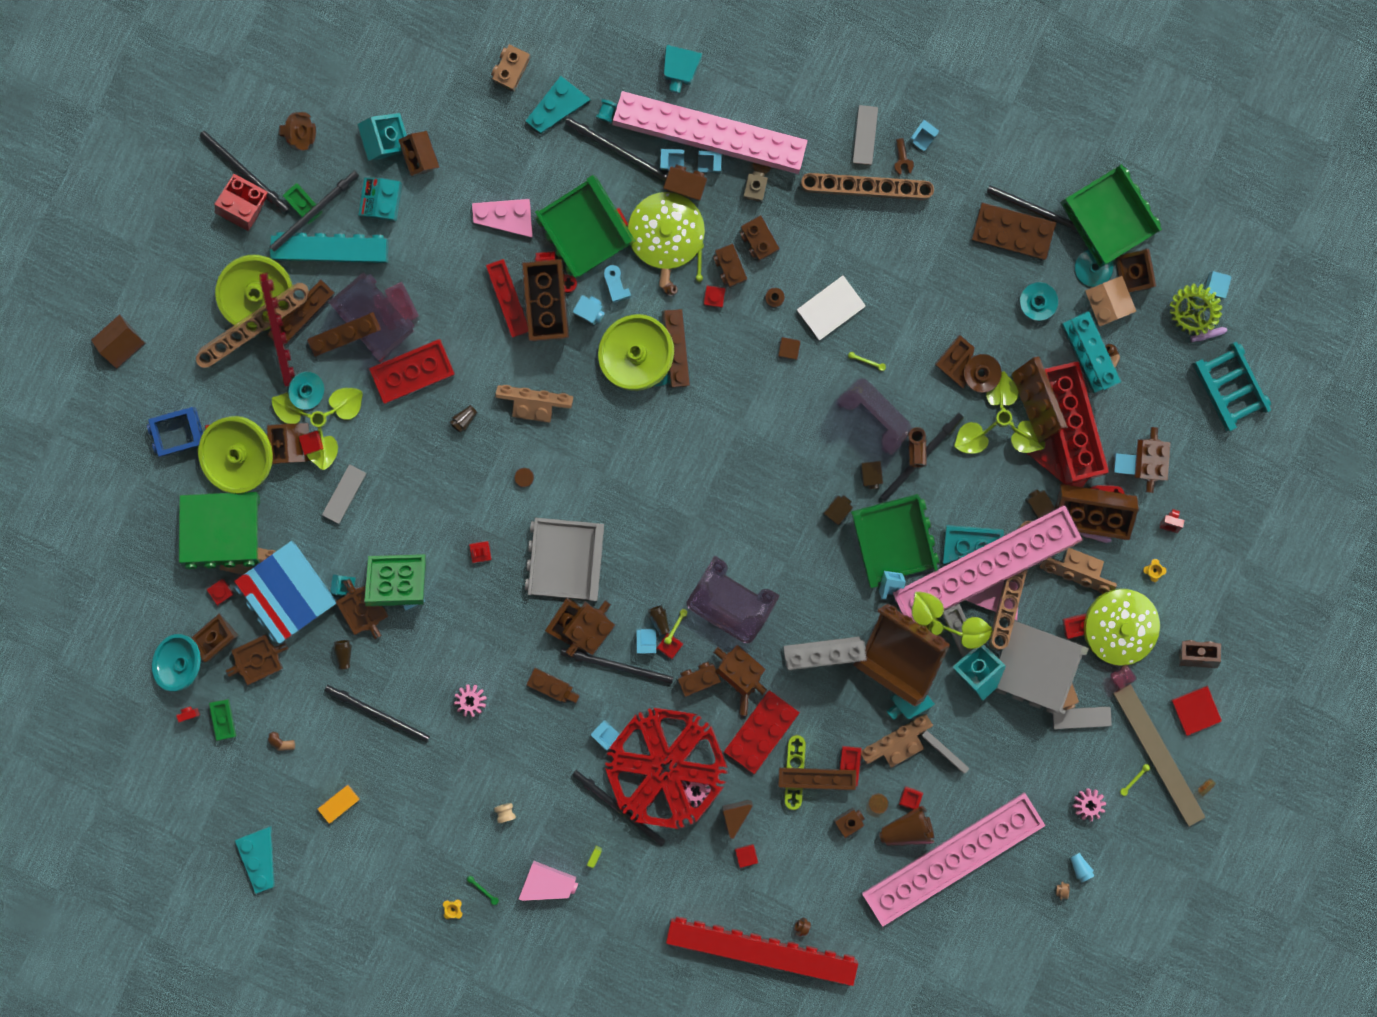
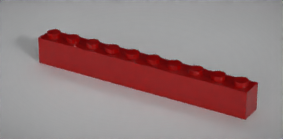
[666,916,859,986]

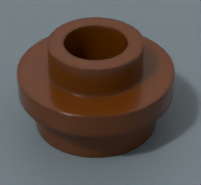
[765,288,785,307]
[794,917,811,937]

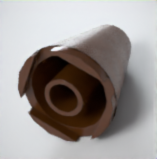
[879,806,935,846]

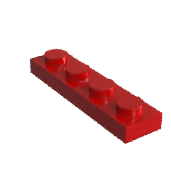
[486,259,528,338]

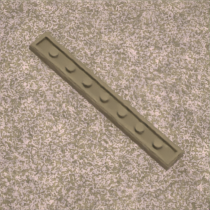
[1113,684,1205,826]

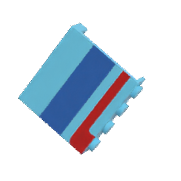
[234,541,337,644]

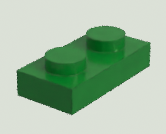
[283,183,323,225]
[209,699,236,741]

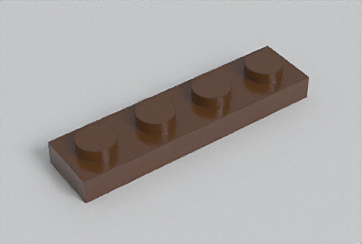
[267,279,335,345]
[662,309,690,387]
[307,312,381,356]
[779,767,856,790]

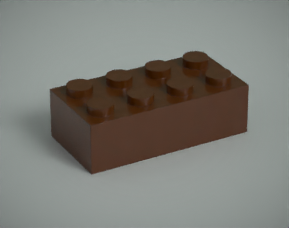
[1055,484,1139,540]

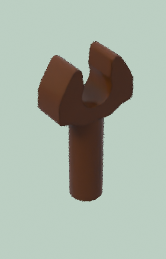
[894,138,914,175]
[736,688,755,716]

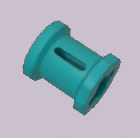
[595,99,618,123]

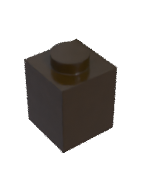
[860,461,883,489]
[1026,489,1056,519]
[823,495,853,525]

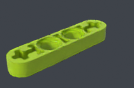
[784,735,806,810]

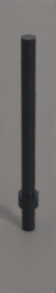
[565,117,668,181]
[200,130,290,213]
[269,170,359,252]
[987,185,1078,234]
[880,412,964,502]
[561,648,673,684]
[324,684,430,743]
[572,770,666,846]

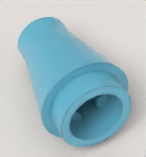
[1070,853,1094,883]

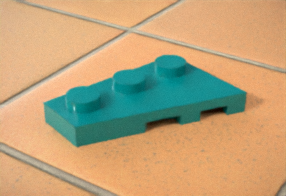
[526,76,591,134]
[942,525,1004,564]
[235,826,275,894]

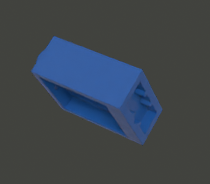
[147,407,203,457]

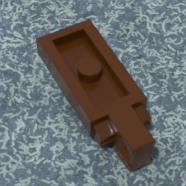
[527,668,580,703]

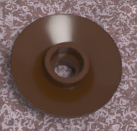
[964,354,1002,392]

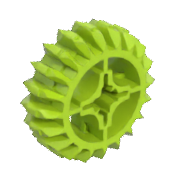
[1170,283,1222,335]

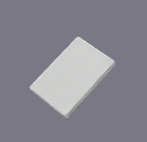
[797,276,865,341]

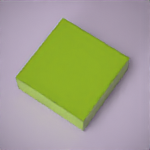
[587,846,602,868]

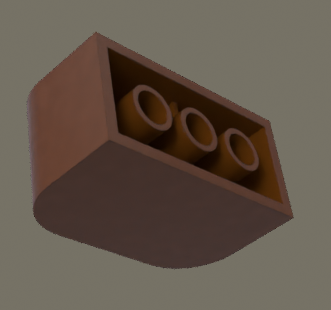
[522,259,569,341]

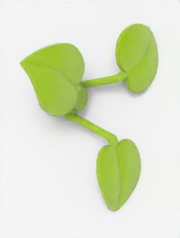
[954,371,1045,454]
[272,388,363,470]
[912,592,992,649]

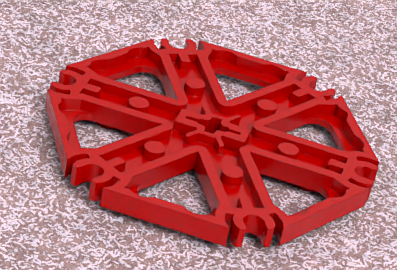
[605,708,728,829]

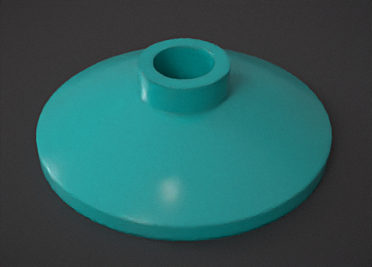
[1075,249,1113,287]
[1020,282,1058,321]
[288,372,325,410]

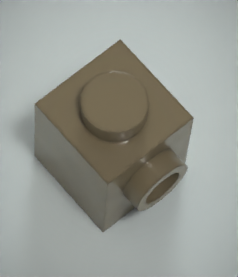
[744,172,768,202]

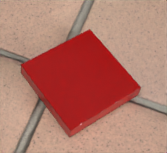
[1171,685,1222,736]

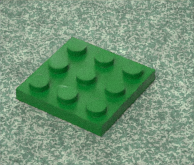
[365,554,426,606]

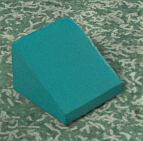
[330,574,356,596]

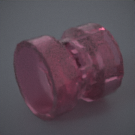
[1110,664,1137,690]

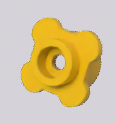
[1143,559,1166,582]
[443,900,463,919]

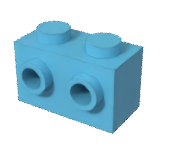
[573,295,605,325]

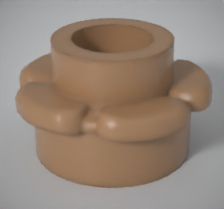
[1056,882,1070,901]

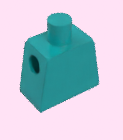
[664,45,702,93]
[887,693,935,720]

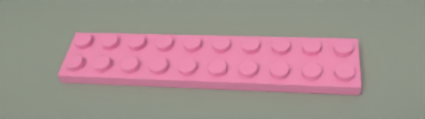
[612,91,807,174]
[893,506,1083,624]
[862,792,1045,927]

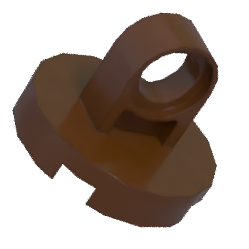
[278,112,316,150]

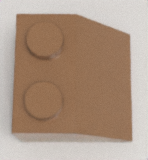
[1085,276,1136,326]

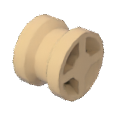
[494,803,516,823]

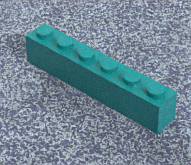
[270,232,389,263]

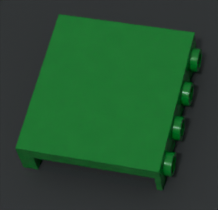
[1060,164,1162,267]
[535,175,636,278]
[179,492,260,570]
[851,494,940,588]

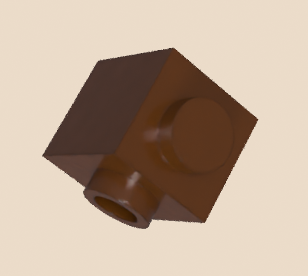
[834,807,865,838]

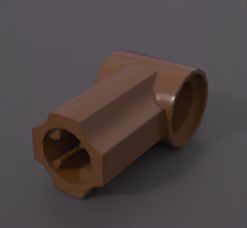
[908,427,927,468]

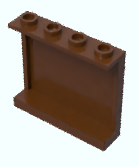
[853,604,950,706]

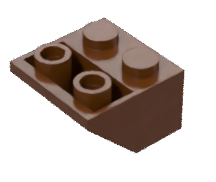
[267,423,311,464]

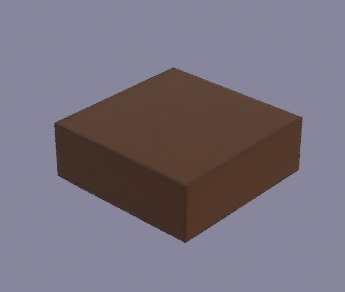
[778,337,801,360]

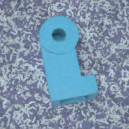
[604,265,631,303]

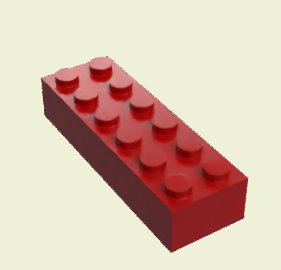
[1045,361,1109,485]

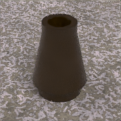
[449,405,478,433]
[648,605,670,635]
[333,640,352,669]

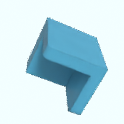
[909,120,939,151]
[660,149,684,171]
[698,151,722,173]
[1205,271,1231,300]
[1113,453,1137,475]
[879,571,906,600]
[637,629,656,653]
[591,719,620,750]

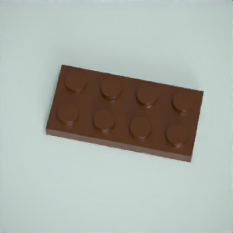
[971,203,1056,260]
[1011,356,1067,443]

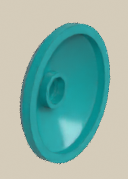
[152,634,201,692]

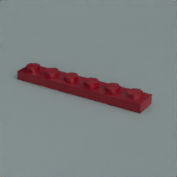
[260,273,295,387]

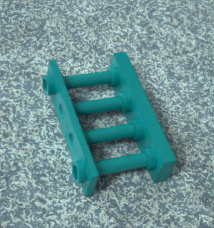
[1061,311,1121,393]
[1192,342,1271,432]

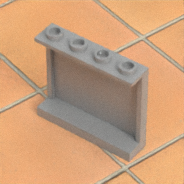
[525,518,605,601]
[995,621,1089,715]
[783,636,866,670]

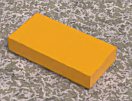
[318,785,360,824]

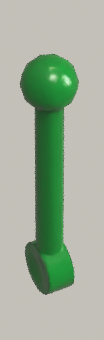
[467,876,499,905]

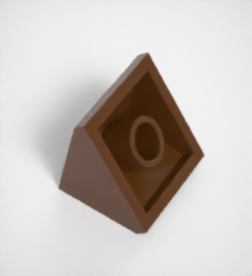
[1116,249,1156,293]
[91,314,146,368]
[545,598,581,646]
[191,614,239,662]
[723,799,753,839]

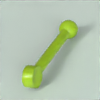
[695,243,704,282]
[848,352,886,371]
[664,609,687,645]
[1120,764,1150,796]

